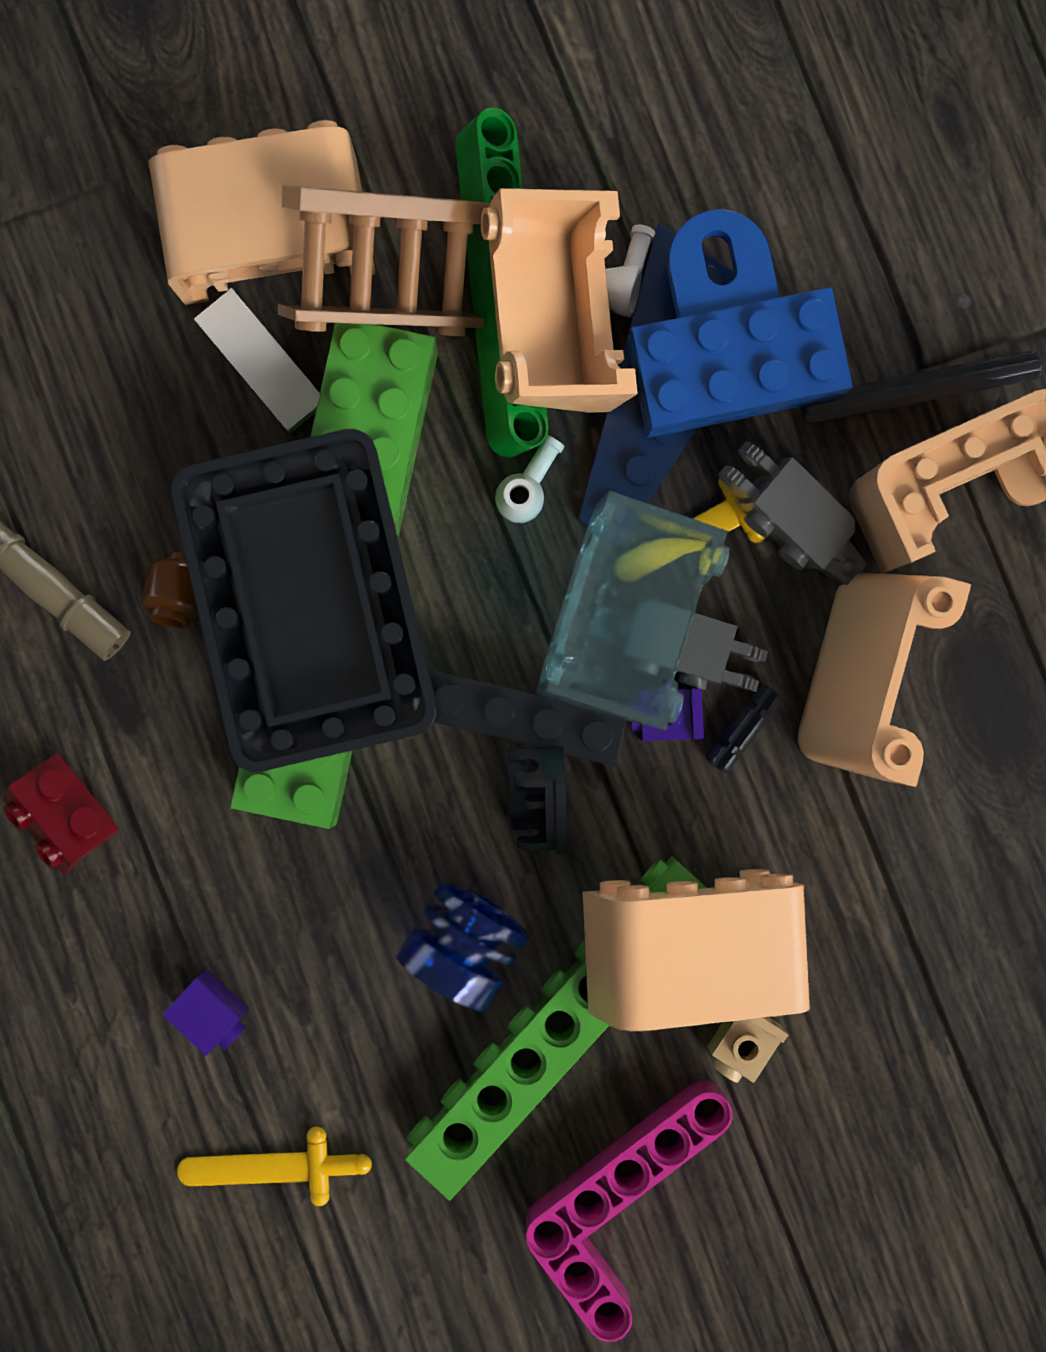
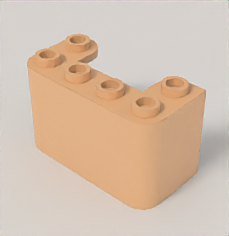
[149,120,376,305]
[849,389,1046,574]
[583,869,810,1031]

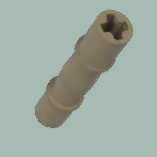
[0,521,131,661]

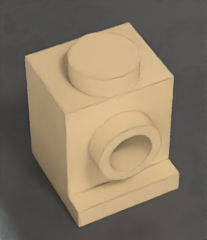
[707,1017,788,1083]

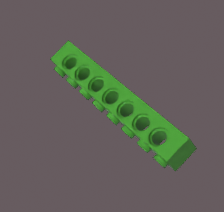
[405,856,707,1201]

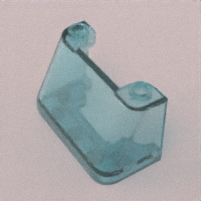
[536,491,729,730]

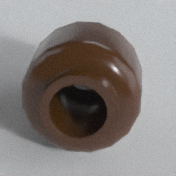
[141,552,200,629]

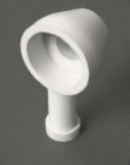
[605,225,655,318]
[495,435,565,523]

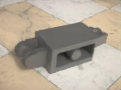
[718,441,867,585]
[590,600,768,692]

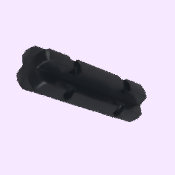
[706,685,781,773]

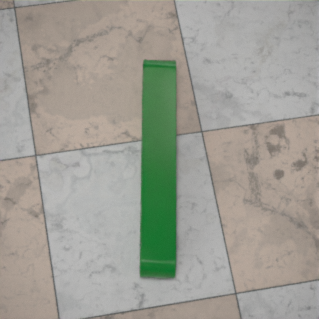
[455,107,548,458]

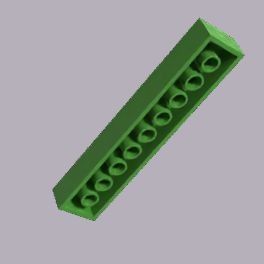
[231,323,438,829]

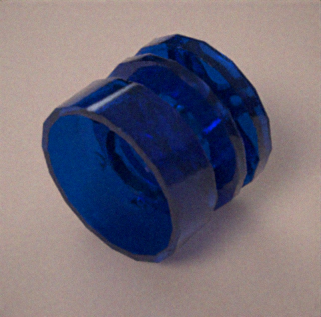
[396,881,530,1011]

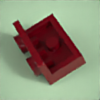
[3,753,119,875]

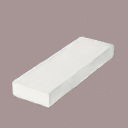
[194,288,320,434]

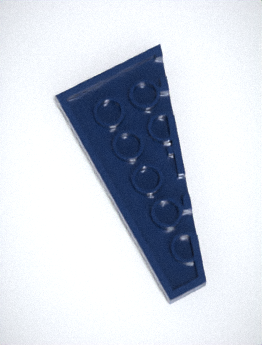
[578,222,734,548]

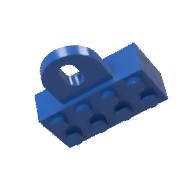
[627,210,853,438]

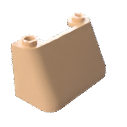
[481,189,637,413]
[797,572,971,787]

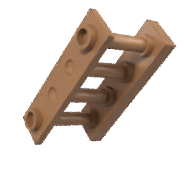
[278,185,490,336]

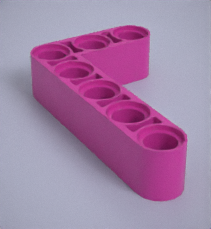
[526,1080,732,1342]

